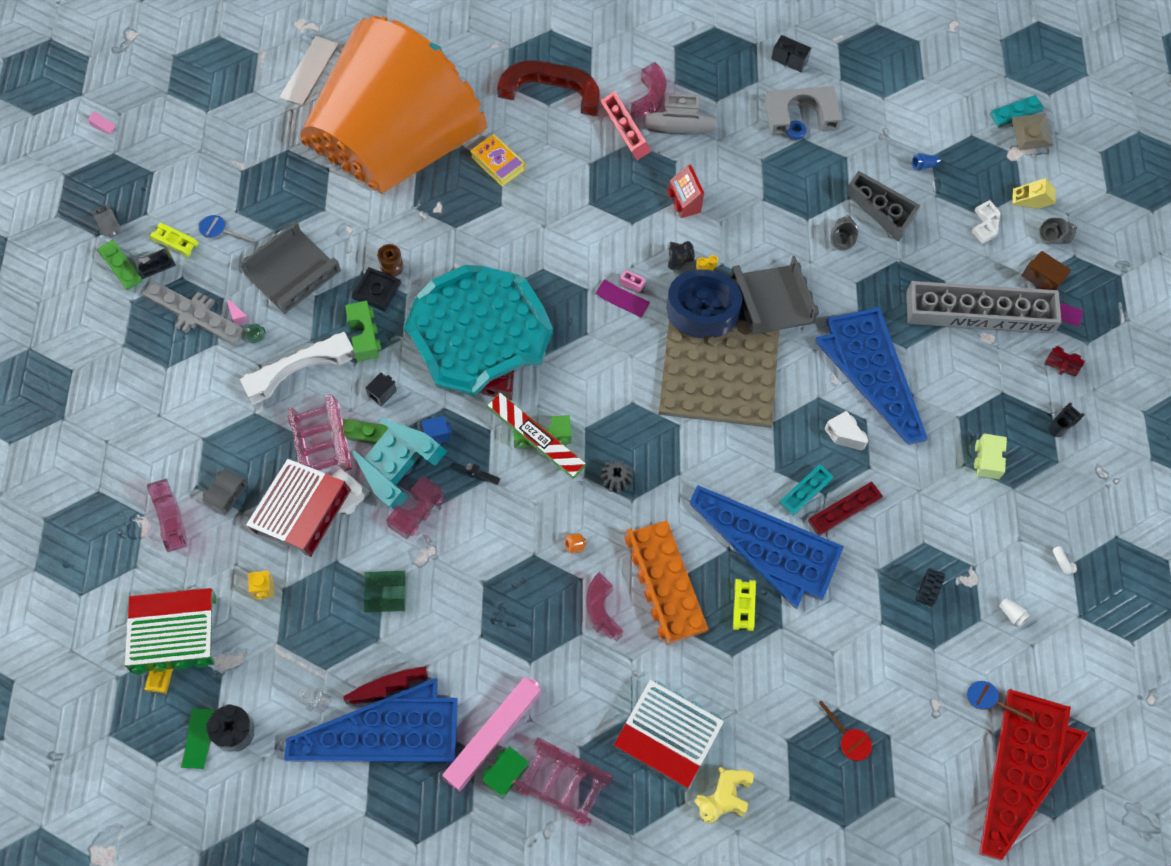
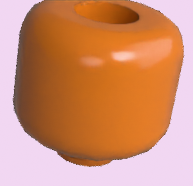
[565,533,586,554]

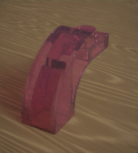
[586,572,623,641]

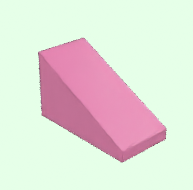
[88,111,116,134]
[227,300,248,325]

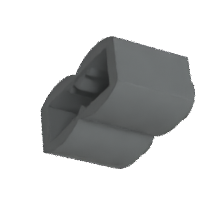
[202,468,247,515]

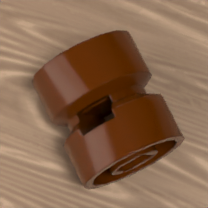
[377,244,404,277]

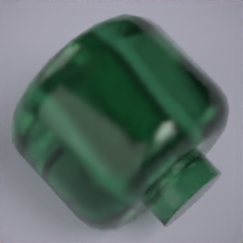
[245,323,266,344]

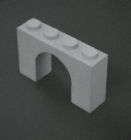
[765,86,842,135]

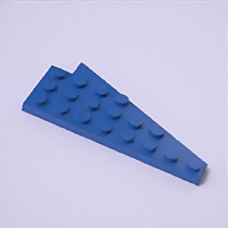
[815,307,928,445]
[284,678,458,763]

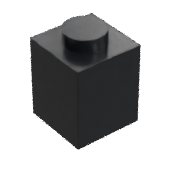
[365,372,397,407]

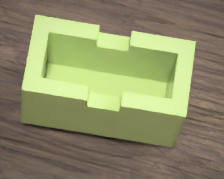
[974,434,1007,479]

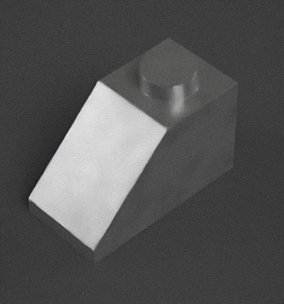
[92,204,121,237]

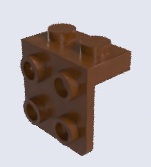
[1021,251,1071,290]

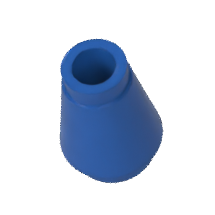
[912,153,940,171]

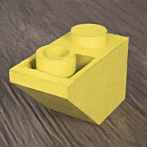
[1012,178,1056,209]

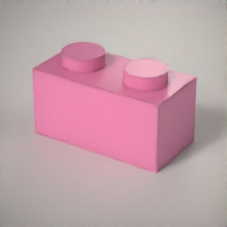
[620,270,646,293]

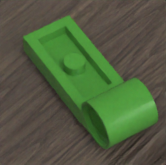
[97,240,143,291]

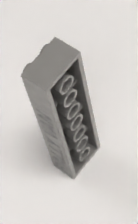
[906,281,1061,333]

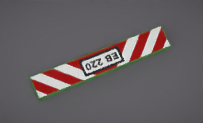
[487,393,586,479]

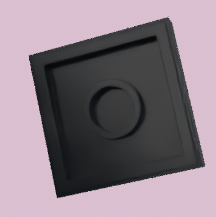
[352,267,402,312]

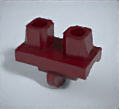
[1044,346,1085,377]

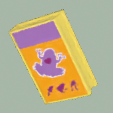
[470,134,526,187]

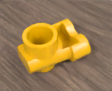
[696,255,718,271]

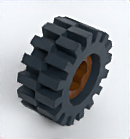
[916,568,945,607]

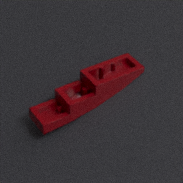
[344,666,429,705]

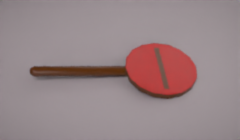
[819,701,872,761]

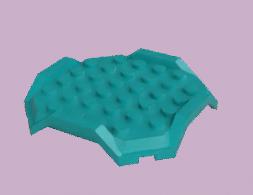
[403,265,553,397]

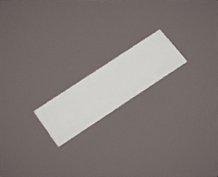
[280,36,339,105]

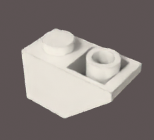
[825,411,868,450]

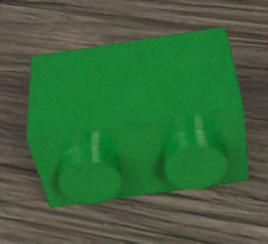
[482,746,530,799]

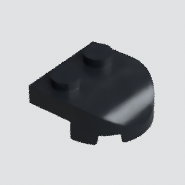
[134,248,176,279]

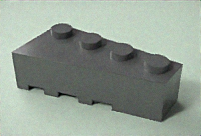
[846,170,920,242]

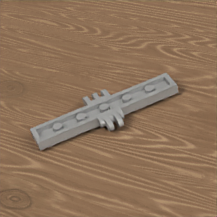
[143,280,246,346]

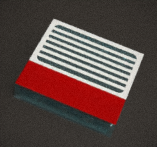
[613,680,724,792]

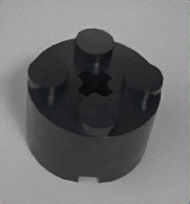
[206,704,255,752]

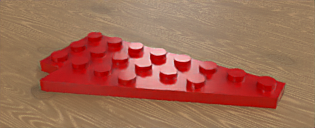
[979,689,1087,861]

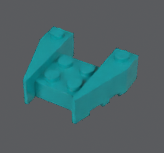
[352,417,447,511]

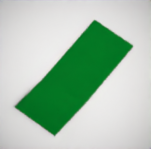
[181,708,215,769]

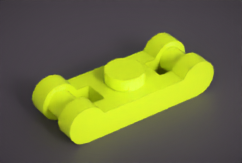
[149,223,199,258]
[733,579,756,631]

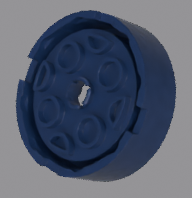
[666,269,742,338]

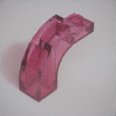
[630,62,666,119]
[147,478,187,553]

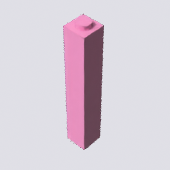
[442,677,541,792]

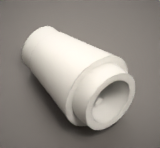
[999,598,1031,627]

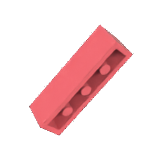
[601,91,652,160]

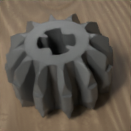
[600,459,633,493]

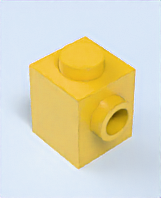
[248,570,274,600]

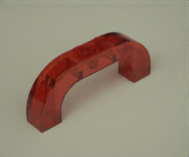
[497,60,600,117]

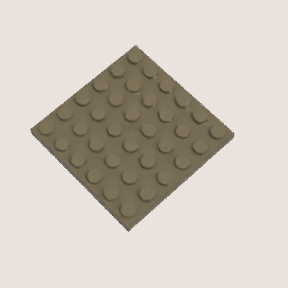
[659,320,779,428]

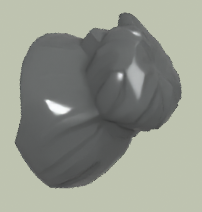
[830,215,858,251]
[1039,217,1077,244]

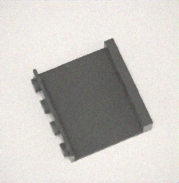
[239,221,341,315]
[730,256,819,335]

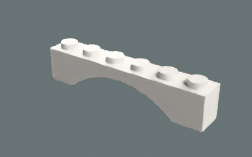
[240,332,356,405]

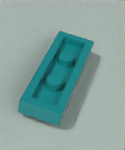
[990,95,1044,127]
[779,464,834,516]

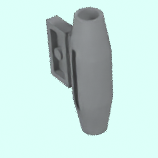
[646,93,715,134]

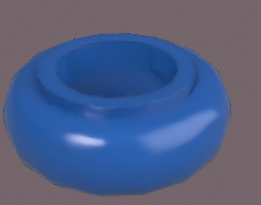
[786,121,807,140]

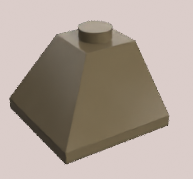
[1012,113,1053,150]

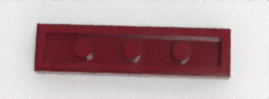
[808,481,883,536]

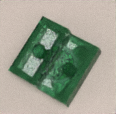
[364,571,406,613]

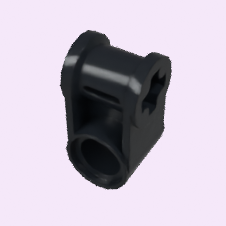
[1048,402,1085,437]

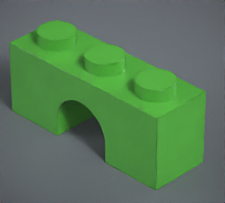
[345,301,381,362]
[513,415,572,449]

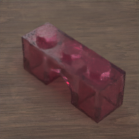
[386,476,443,540]

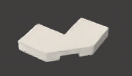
[971,200,1001,244]

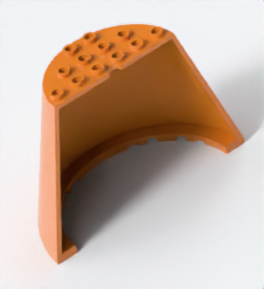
[300,15,487,194]

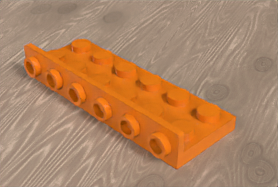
[624,520,708,645]

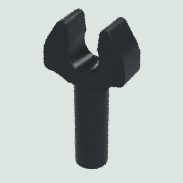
[464,463,501,485]

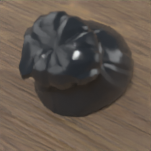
[668,241,695,270]

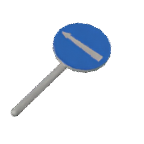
[199,215,254,242]

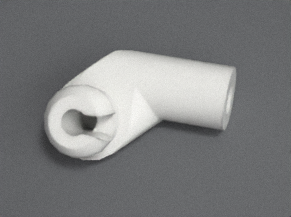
[1053,546,1077,575]

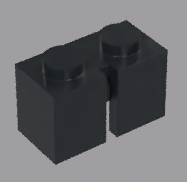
[771,34,812,72]

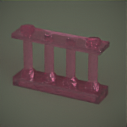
[287,394,352,472]
[514,737,614,827]

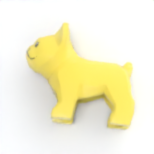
[694,767,754,824]

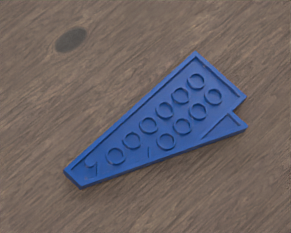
[690,485,844,609]

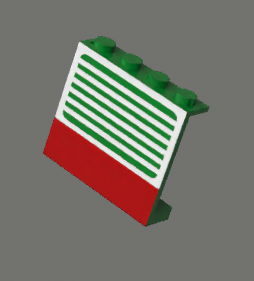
[125,588,217,675]

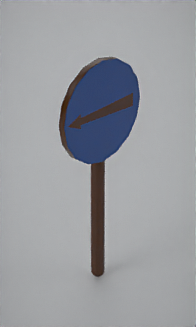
[967,681,1035,722]

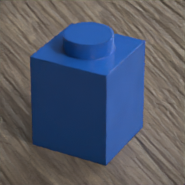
[422,416,452,443]

